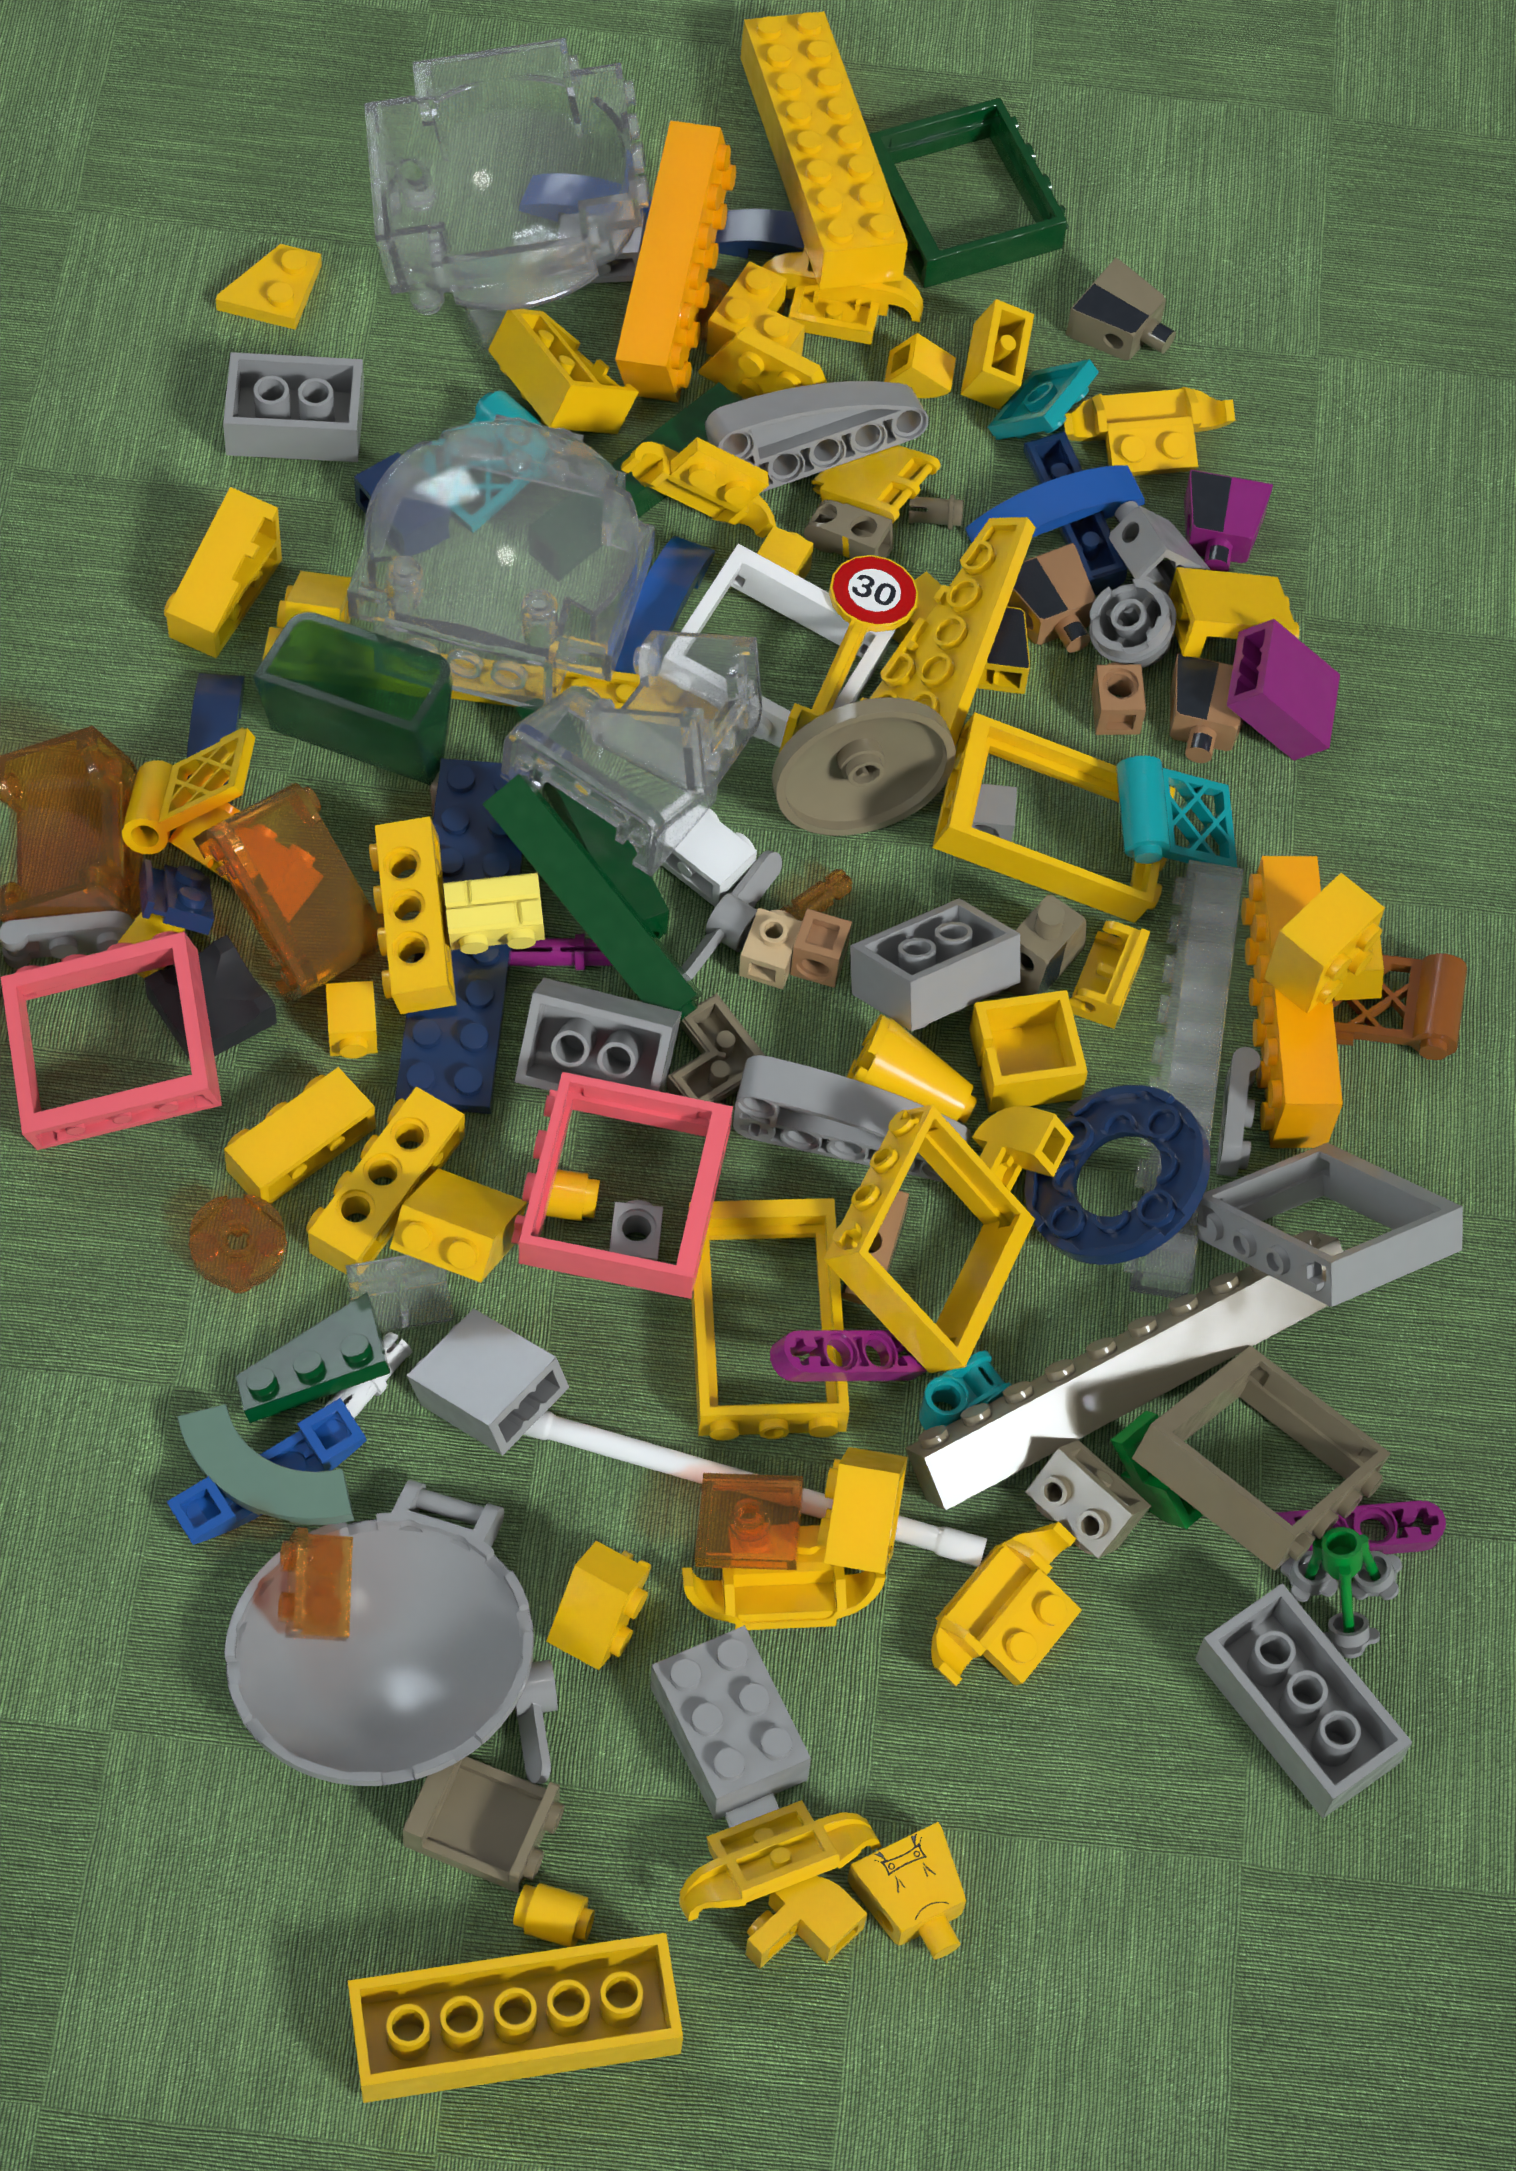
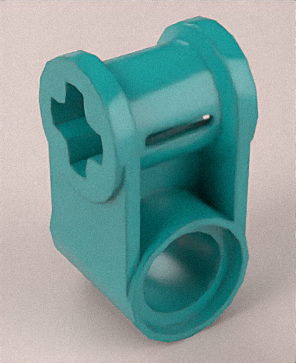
[919,1350,1012,1430]

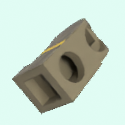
[804,500,893,559]

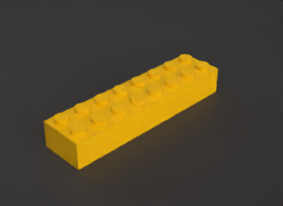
[740,11,908,290]

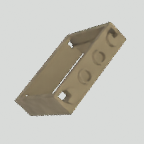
[1132,1345,1391,1571]

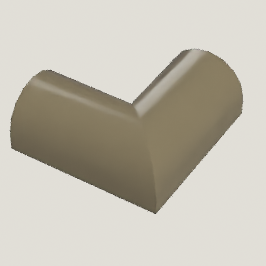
[667,993,765,1103]

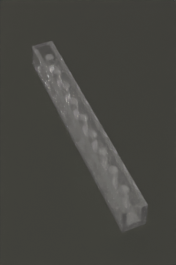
[1123,860,1244,1299]

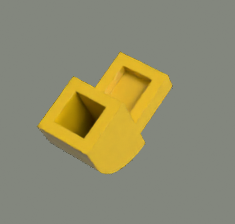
[972,1106,1074,1191]
[745,1876,867,1969]

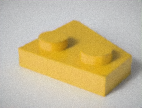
[215,244,322,330]

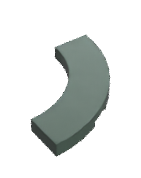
[177,1404,354,1525]

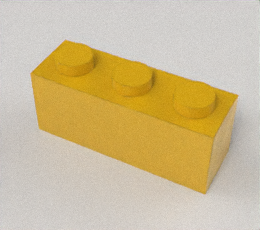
[224,1067,376,1210]

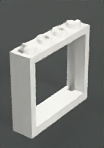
[657,544,896,748]

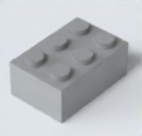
[223,352,364,462]
[850,898,1020,1031]
[514,978,682,1092]
[650,1625,811,1820]

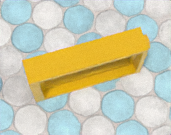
[932,712,1175,923]
[688,1198,850,1441]

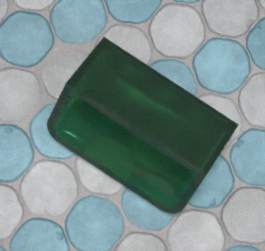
[253,612,453,786]

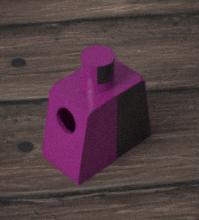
[1184,470,1273,572]

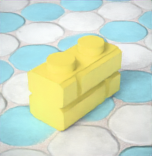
[443,873,545,954]

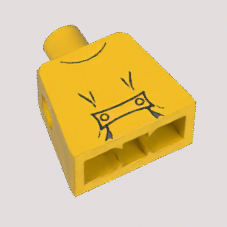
[847,1822,966,1959]

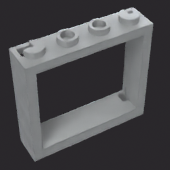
[1197,1142,1463,1307]

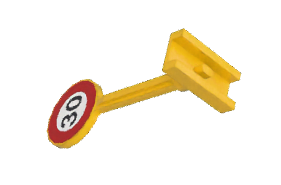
[778,555,919,755]

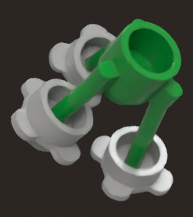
[1281,1527,1402,1658]

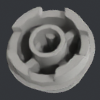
[1089,579,1176,668]

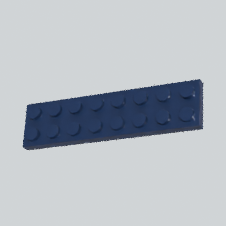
[395,758,534,1114]

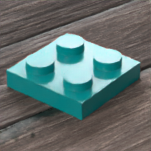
[987,359,1099,440]

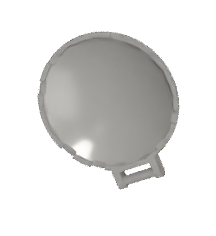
[224,1479,534,1786]

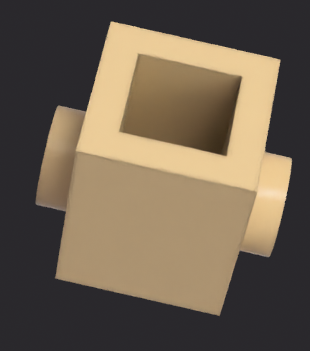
[739,907,803,990]

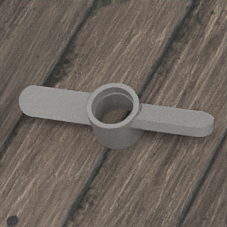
[682,850,782,980]
[515,1660,558,1783]

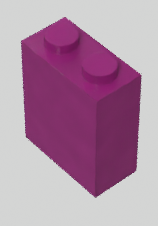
[1227,619,1340,760]

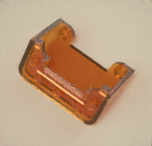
[0,725,143,923]
[193,782,385,1003]

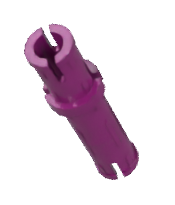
[510,934,613,970]

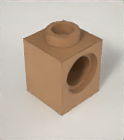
[1091,662,1146,735]
[790,909,852,988]

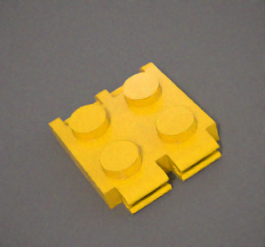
[812,445,941,524]

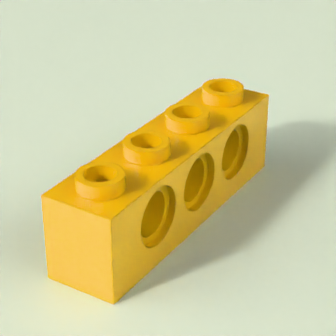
[369,816,457,1014]
[306,1087,465,1281]

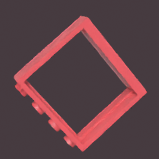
[1,931,222,1150]
[511,1072,733,1299]

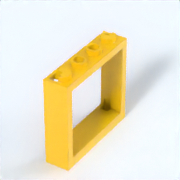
[823,1104,1035,1373]

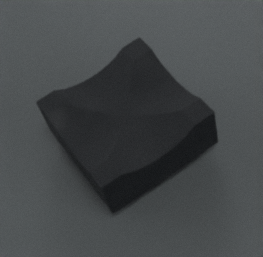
[144,935,277,1060]

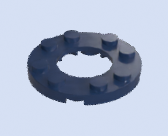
[1025,1085,1211,1265]

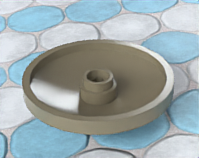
[772,697,956,836]

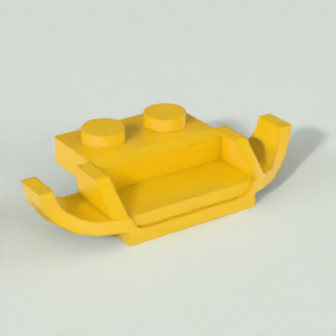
[762,246,924,345]
[1064,387,1236,476]
[621,437,776,538]
[931,1522,1082,1686]
[682,1525,886,1630]
[679,1800,882,1922]

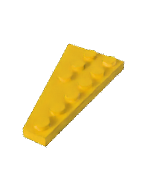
[860,517,1036,746]

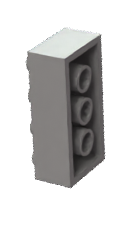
[1195,1583,1412,1819]

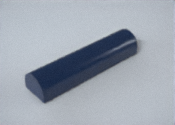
[1024,431,1127,595]

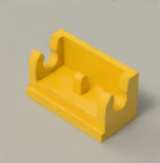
[1070,921,1150,1029]

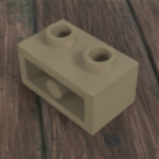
[1025,1440,1151,1559]

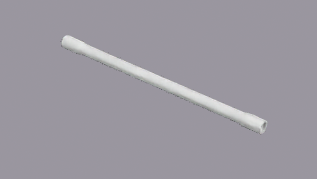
[523,1411,987,1567]

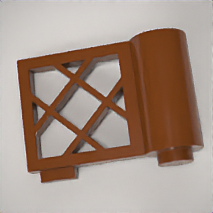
[1332,953,1468,1060]

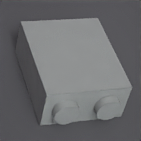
[406,1308,569,1456]

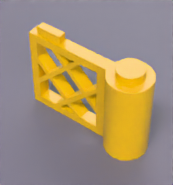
[122,727,256,854]

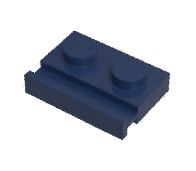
[139,859,214,935]

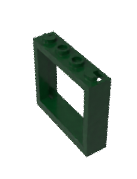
[869,97,1069,288]

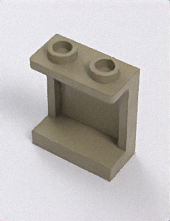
[402,1756,565,1893]

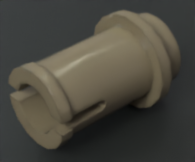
[909,494,964,530]

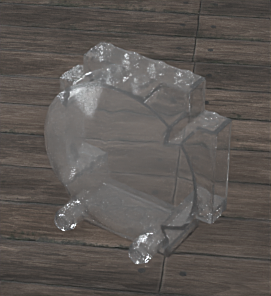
[364,38,651,315]
[347,414,655,715]

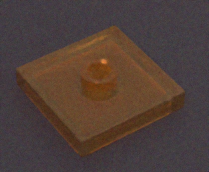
[695,1473,804,1570]

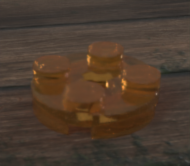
[188,1194,287,1293]

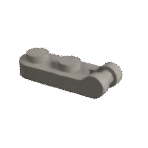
[0,911,133,968]
[1216,1047,1261,1177]

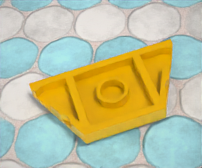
[698,326,827,399]

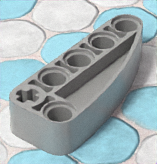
[705,381,929,492]
[733,1055,971,1182]

